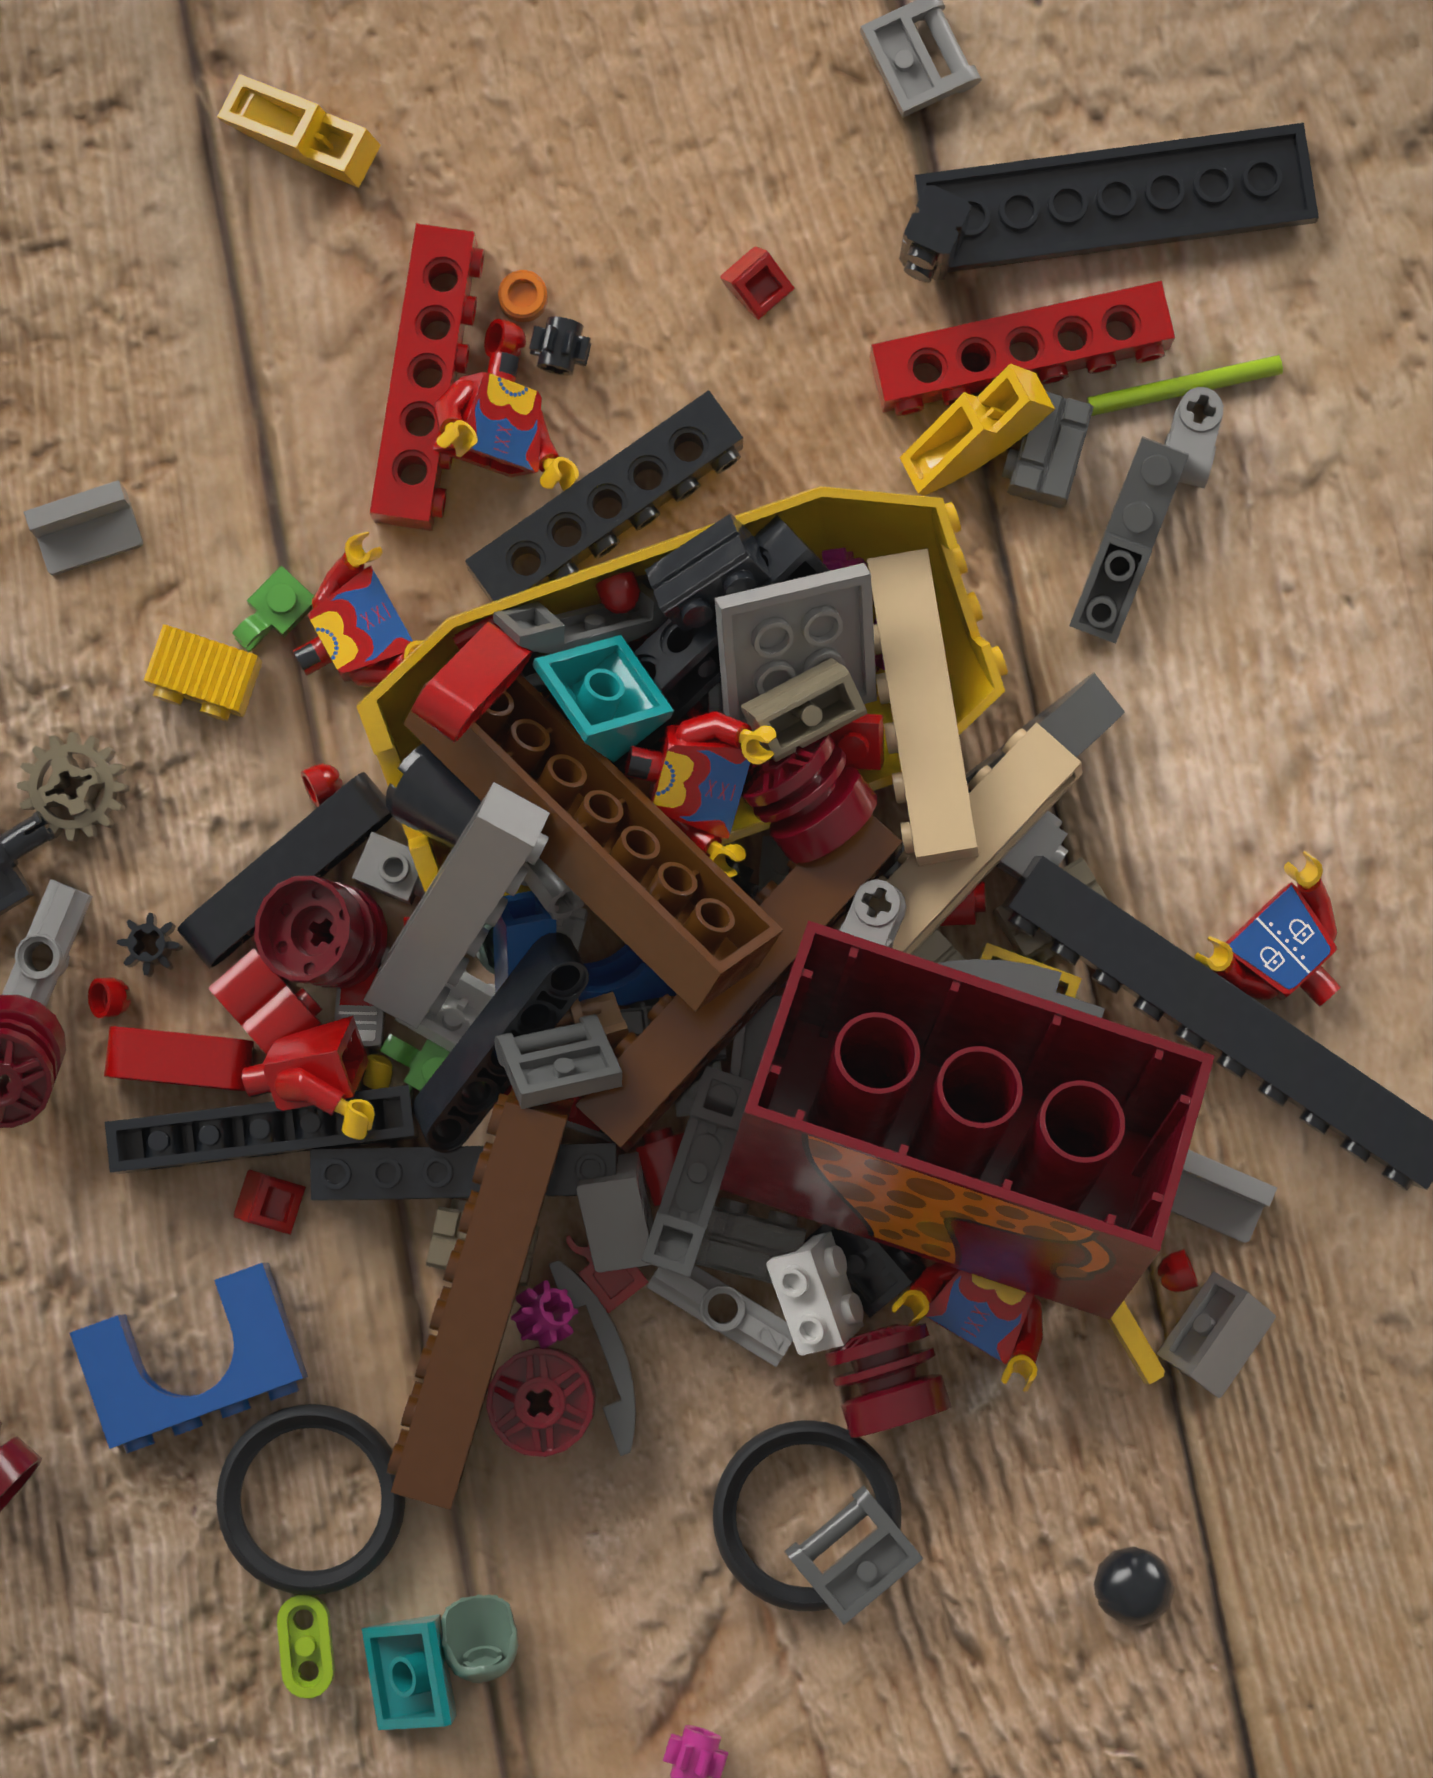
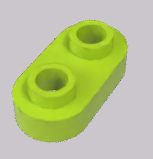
[277,1594,335,1699]

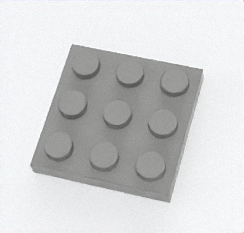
[715,563,877,724]

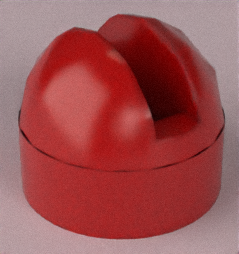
[484,319,527,357]
[595,571,640,613]
[301,763,343,807]
[88,977,131,1018]
[1158,1248,1199,1293]

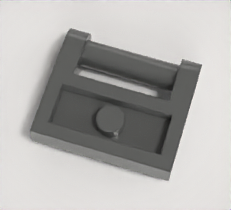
[494,1014,622,1109]
[784,1485,923,1625]

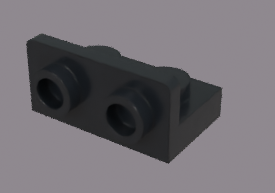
[804,1224,926,1318]

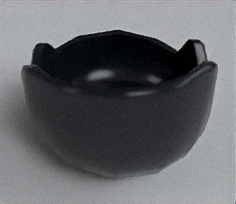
[1094,1546,1175,1626]

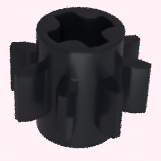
[529,316,591,376]
[117,913,183,977]

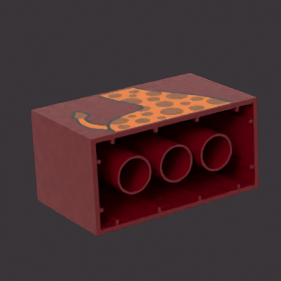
[719,920,1215,1320]

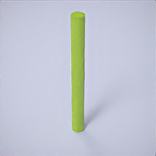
[1087,355,1283,416]

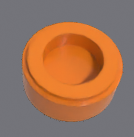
[498,270,548,322]

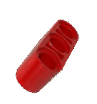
[411,622,532,743]
[104,1026,254,1091]

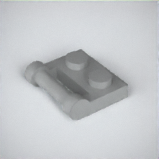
[860,0,982,118]

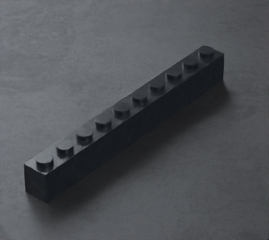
[1002,856,1433,1191]

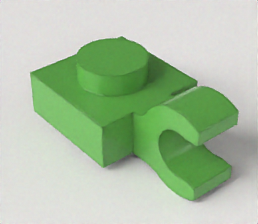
[232,565,314,652]
[380,1033,450,1091]

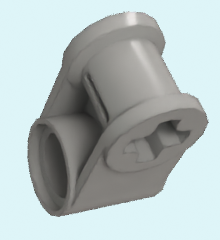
[1164,387,1224,489]
[839,879,907,948]

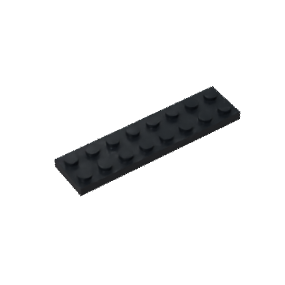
[914,123,1319,273]

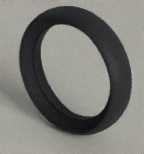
[216,1404,406,1595]
[713,1420,901,1611]

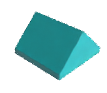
[532,635,674,763]
[361,1614,457,1730]

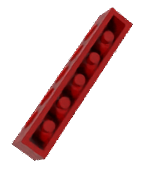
[370,223,485,531]
[869,281,1175,416]

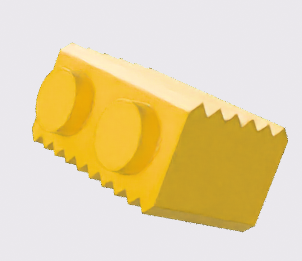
[144,624,263,721]

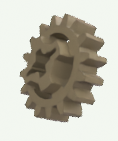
[17,732,129,842]

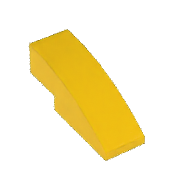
[217,74,381,188]
[899,364,1055,496]

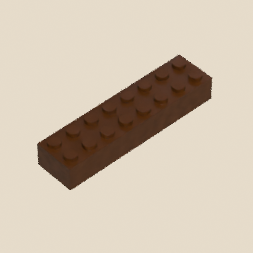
[404,674,783,1012]
[575,815,903,1153]
[386,1088,574,1510]

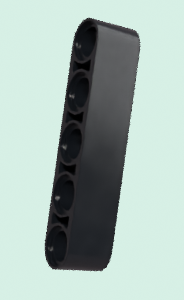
[177,772,393,969]
[413,932,589,1153]

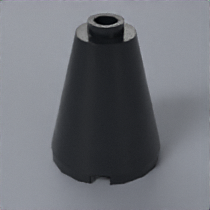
[386,743,482,849]

